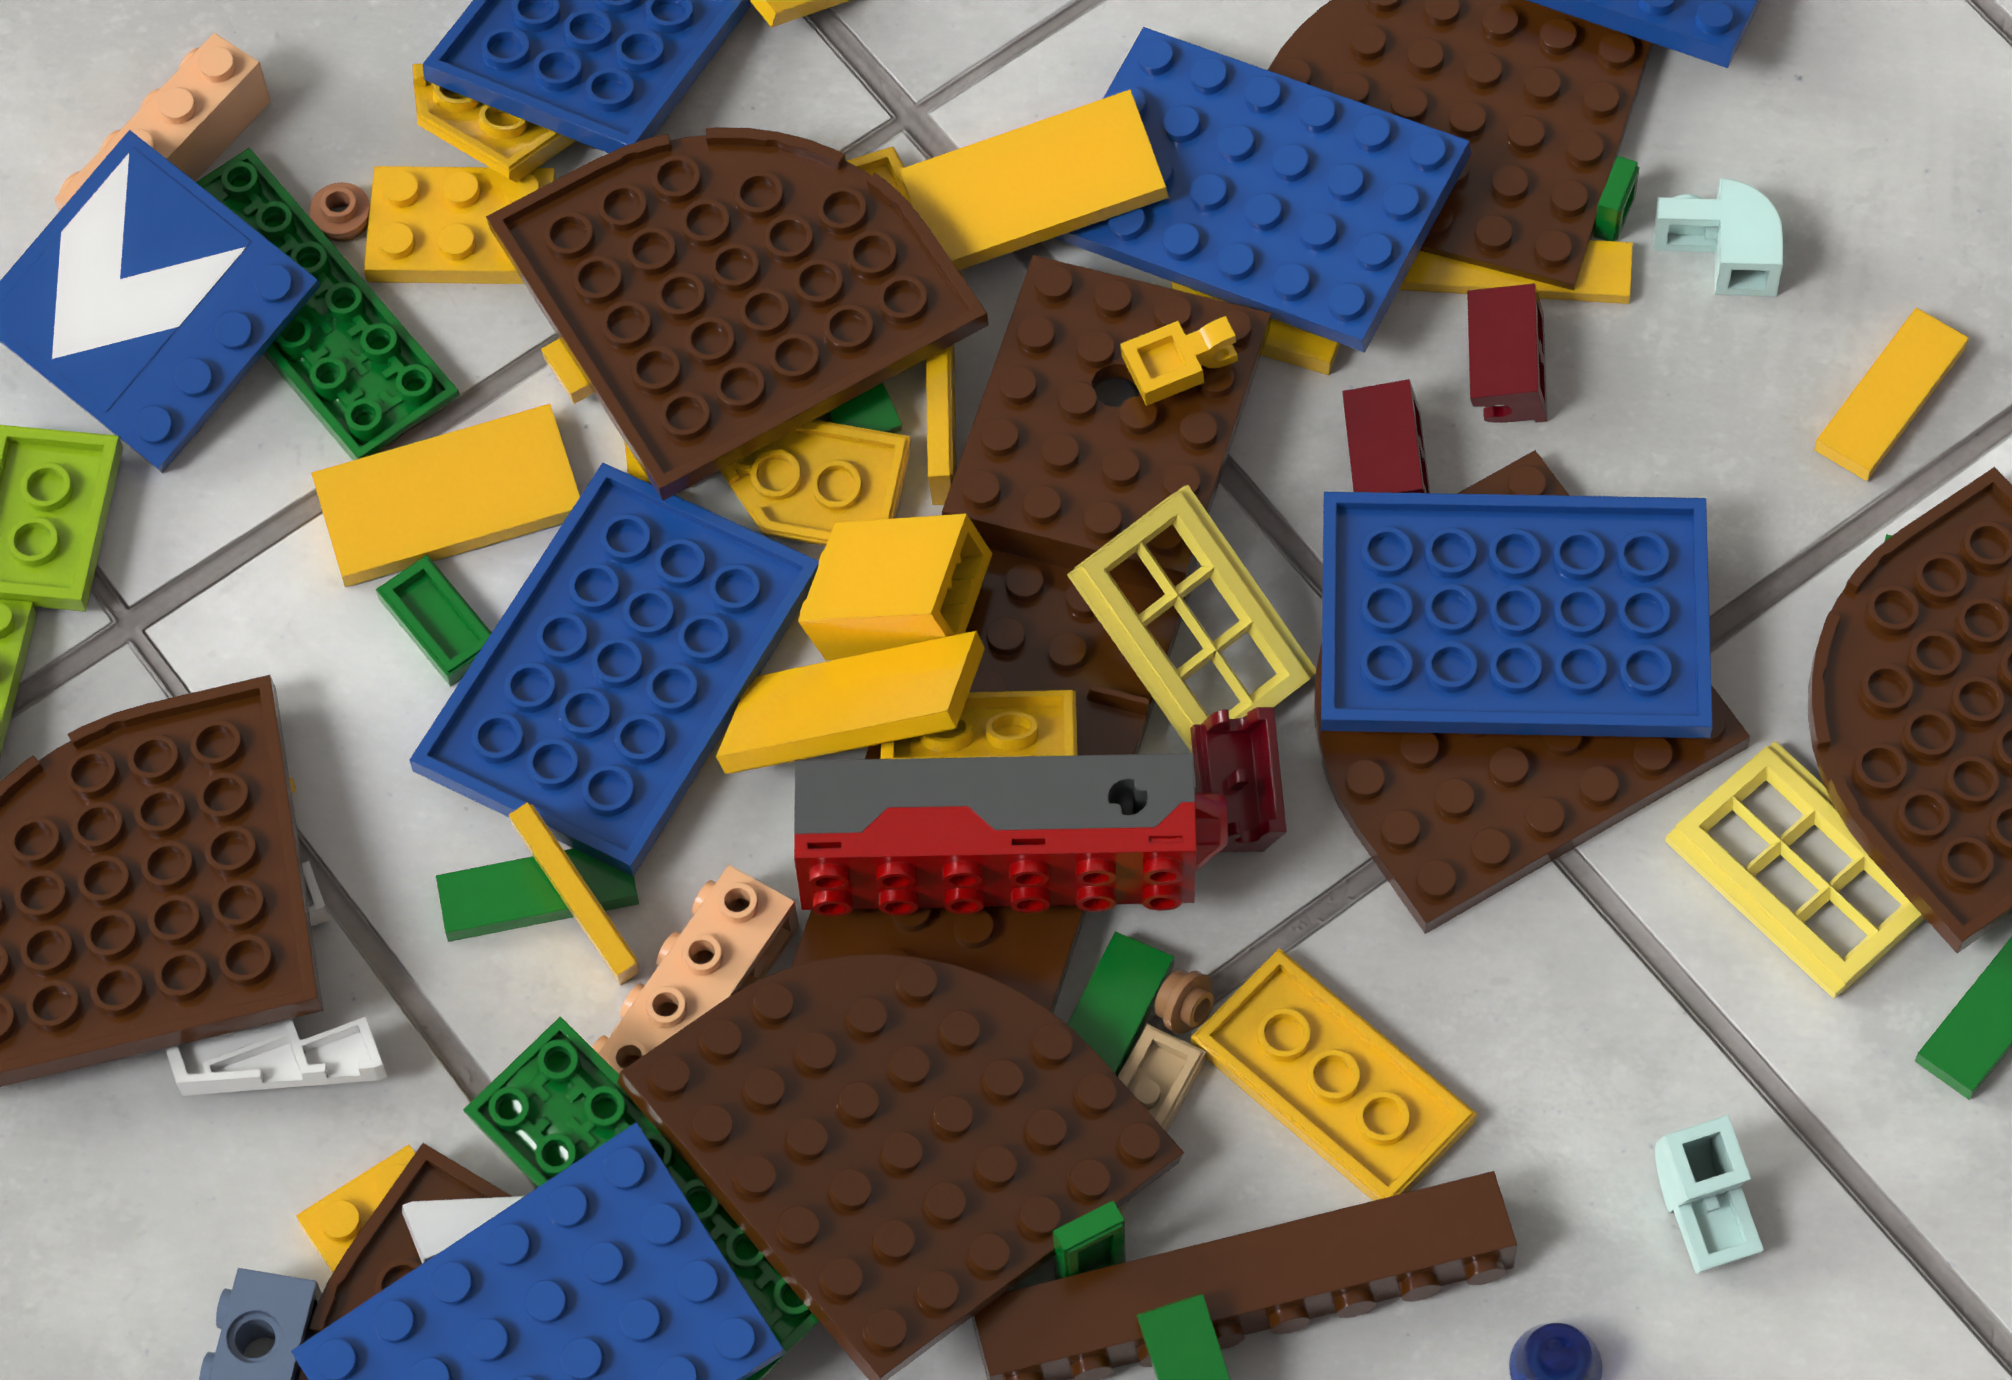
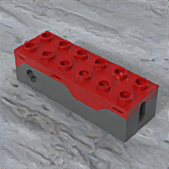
[794,753,1228,917]

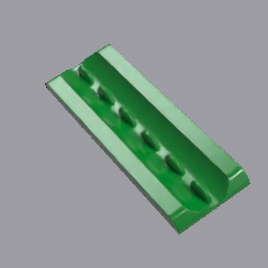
[196,148,460,460]
[463,1016,819,1380]

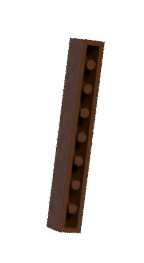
[972,1171,1517,1380]

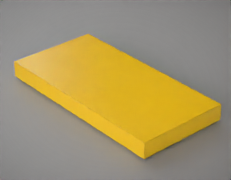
[900,90,1169,271]
[311,404,580,587]
[716,631,985,774]
[1191,948,1477,1201]

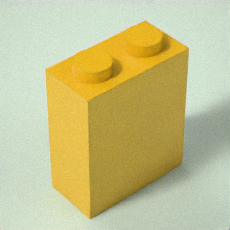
[798,514,992,661]

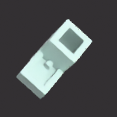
[1653,178,1783,296]
[1655,1115,1764,1274]

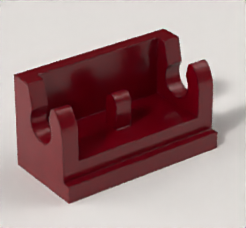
[1467,283,1547,423]
[1342,379,1430,493]
[1190,707,1287,852]

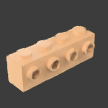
[54,33,271,211]
[592,865,799,1075]

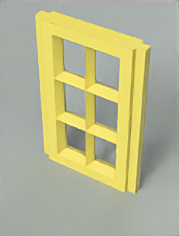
[1067,485,1317,753]
[1665,741,1925,999]

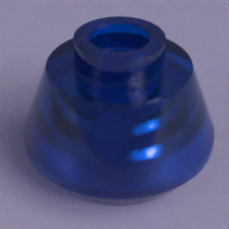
[1509,1322,1603,1380]

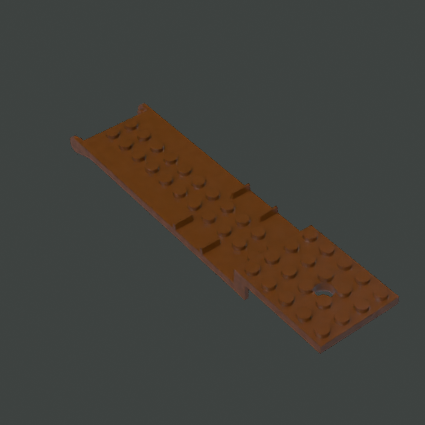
[791,255,1271,1013]

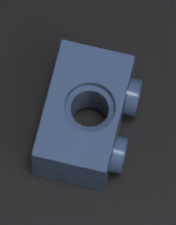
[199,1268,322,1380]

